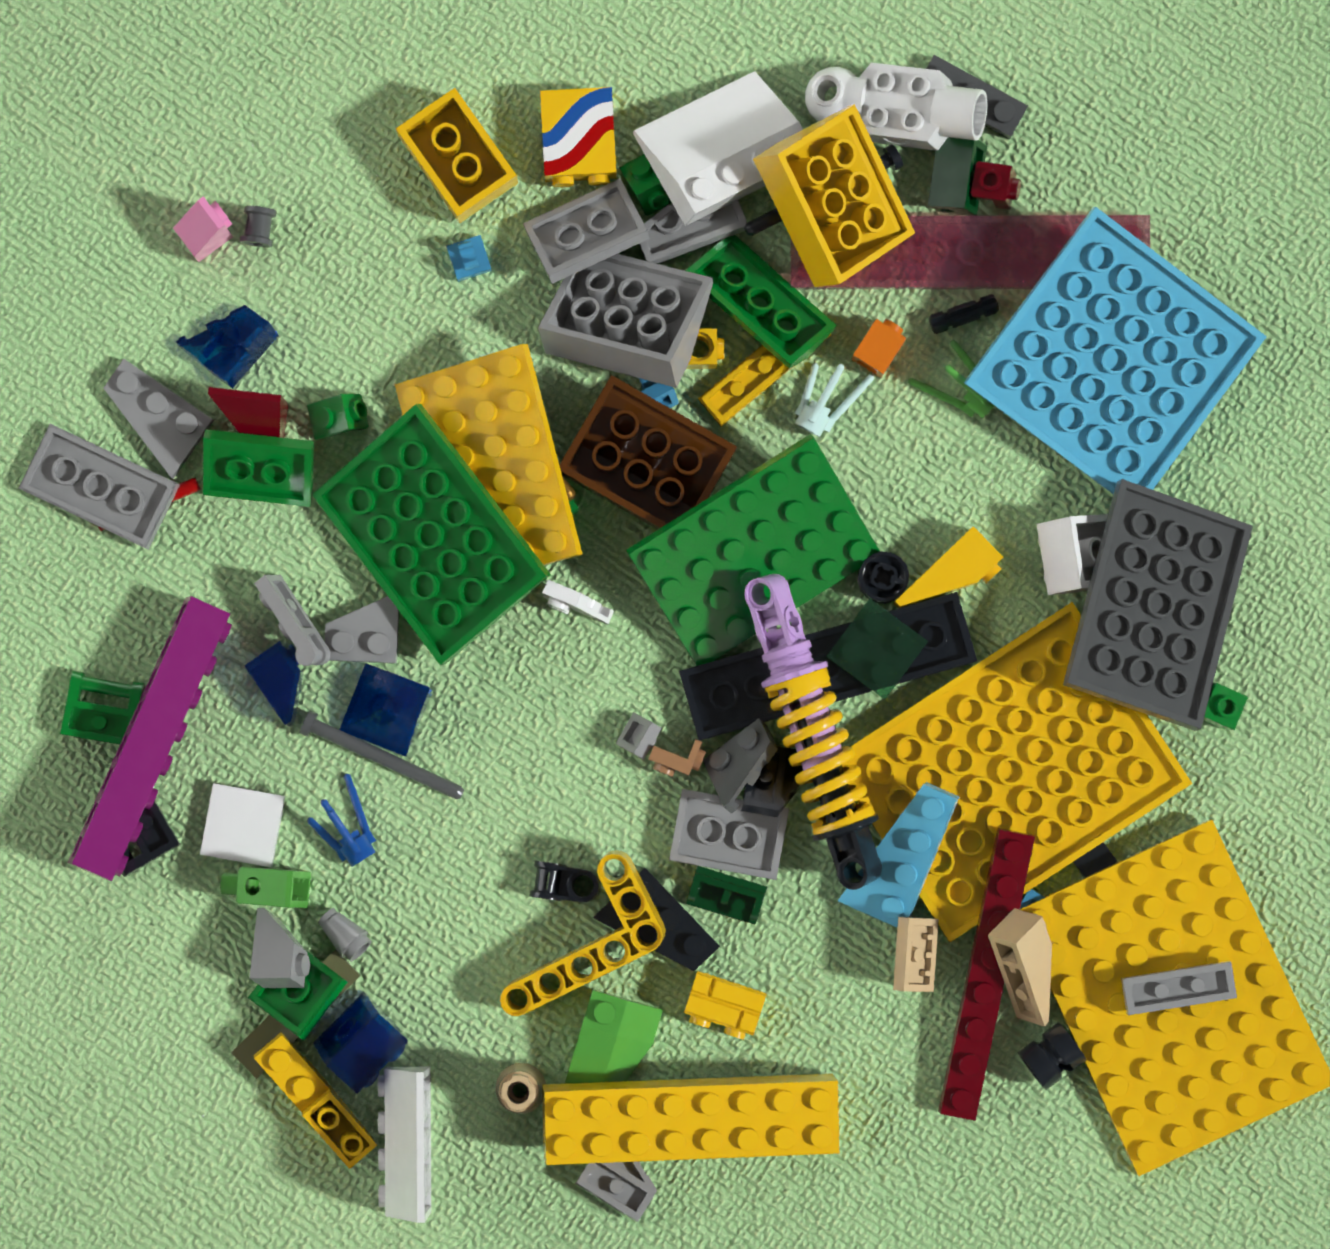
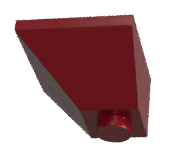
[208,387,288,438]

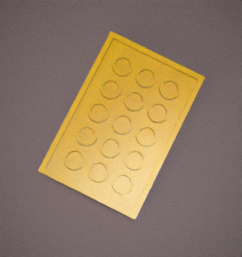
[394,344,582,566]

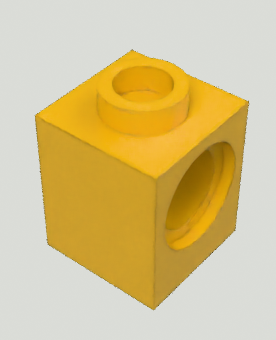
[686,328,724,369]

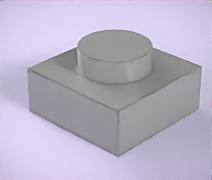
[616,712,662,759]

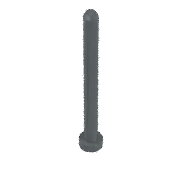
[299,710,464,799]

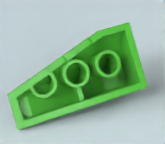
[564,989,663,1084]

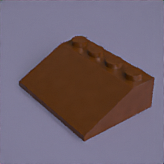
[560,375,737,530]

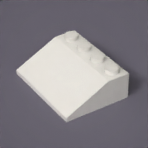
[633,71,803,226]
[378,1066,431,1223]

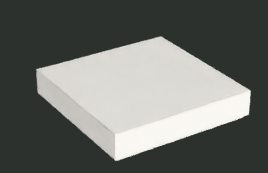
[200,783,286,867]

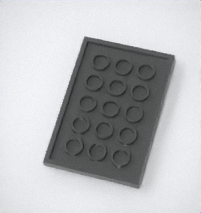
[1063,479,1253,731]

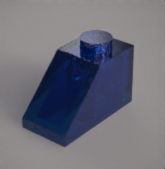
[244,641,304,727]

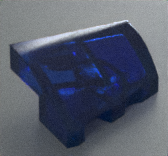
[176,305,279,389]

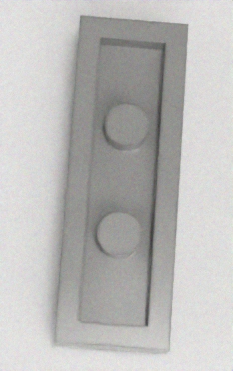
[1121,961,1237,1015]

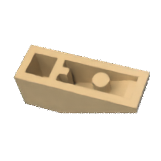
[988,908,1052,1027]

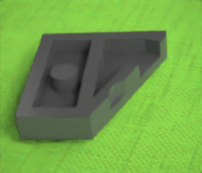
[703,718,778,814]

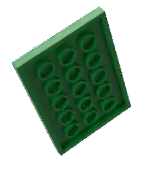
[312,404,551,665]
[626,434,880,666]

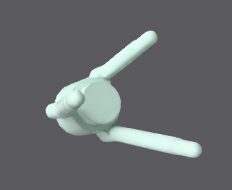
[795,363,874,437]

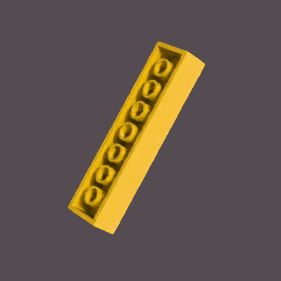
[542,1073,840,1165]

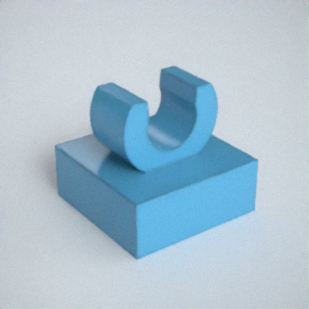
[446,235,492,282]
[638,378,679,408]

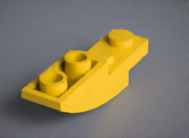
[253,1032,377,1169]

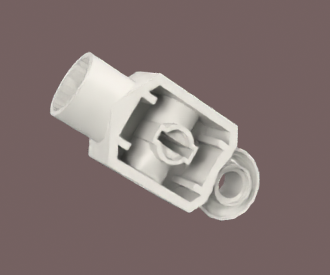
[805,62,987,151]

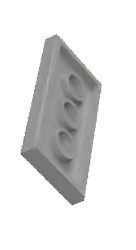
[19,424,180,550]

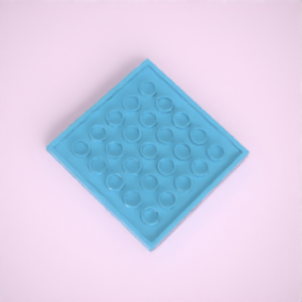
[964,207,1267,494]

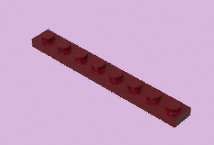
[938,828,1035,1121]

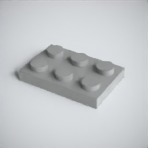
[523,179,650,284]
[669,789,789,880]

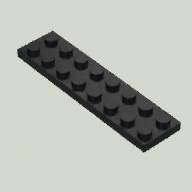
[679,592,977,741]

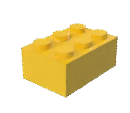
[396,88,518,223]

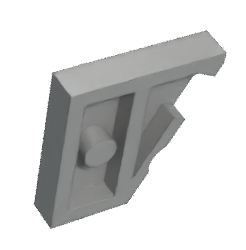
[325,596,399,664]
[575,1162,657,1222]

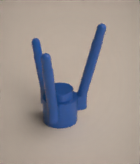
[307,774,376,867]

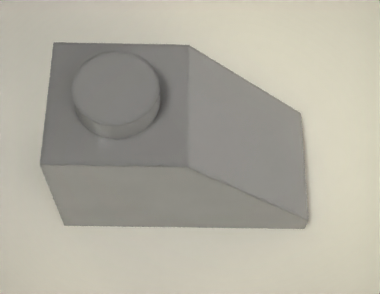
[249,908,310,988]

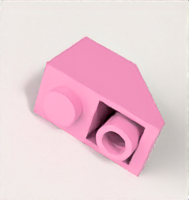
[173,196,233,262]

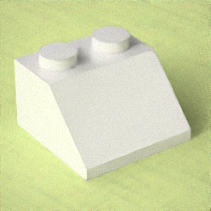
[1037,514,1108,595]

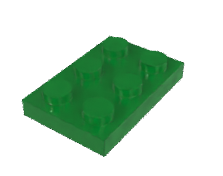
[203,429,314,507]

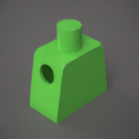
[220,867,311,908]

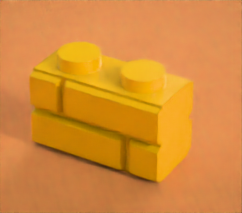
[684,970,767,1040]

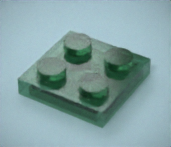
[826,598,928,700]

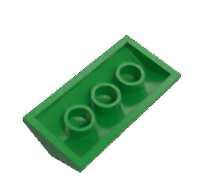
[685,235,837,368]

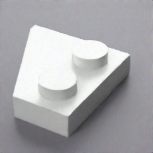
[542,580,614,624]

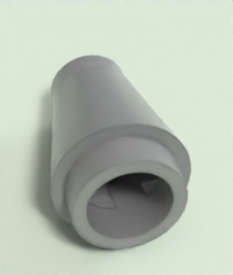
[318,908,372,962]

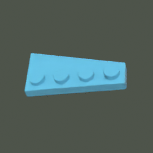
[838,782,959,928]

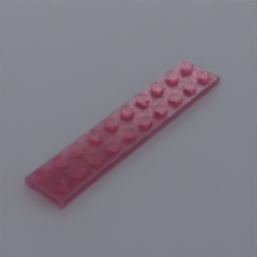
[790,215,1150,290]

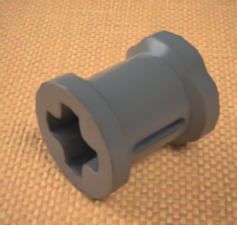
[240,206,277,248]

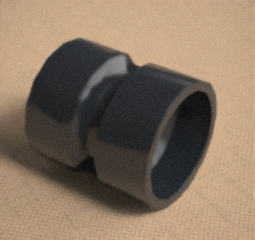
[1017,1022,1087,1090]

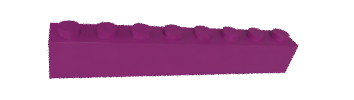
[67,596,232,881]

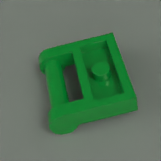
[60,671,145,745]

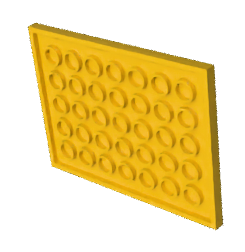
[842,602,1192,942]
[1020,819,1330,1176]

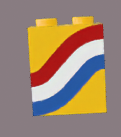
[540,87,617,187]

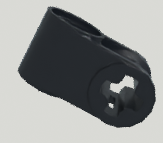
[529,860,601,902]

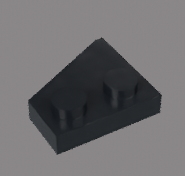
[741,746,803,817]

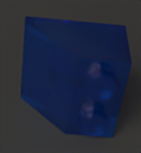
[313,991,408,1094]

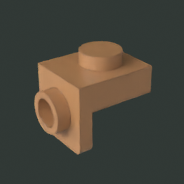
[648,739,706,777]

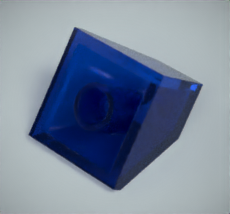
[339,663,433,757]

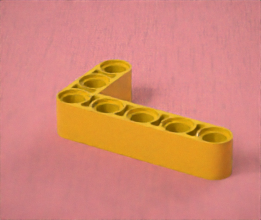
[500,850,666,1016]

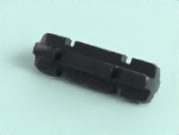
[929,294,999,334]

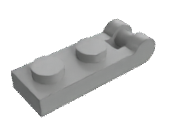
[254,575,330,666]

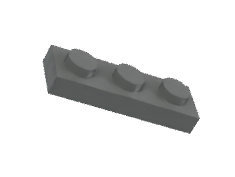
[926,55,1028,139]

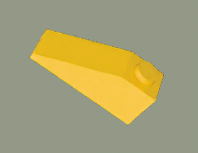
[893,526,1003,608]

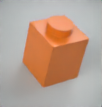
[851,319,906,379]

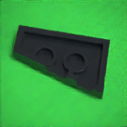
[593,868,720,971]

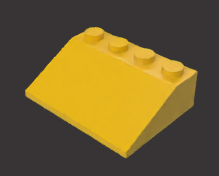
[753,104,915,287]

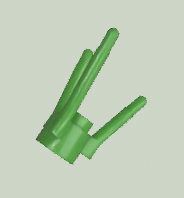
[908,340,994,418]

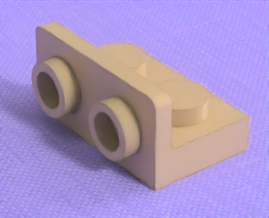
[893,917,939,992]

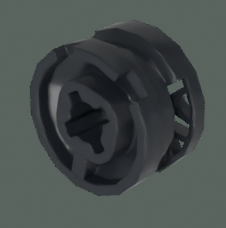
[857,551,909,604]

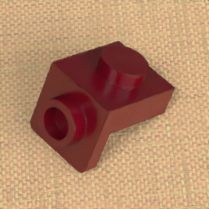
[971,161,1021,210]

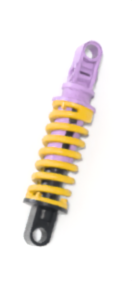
[744,574,882,890]

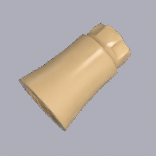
[496,1063,546,1114]

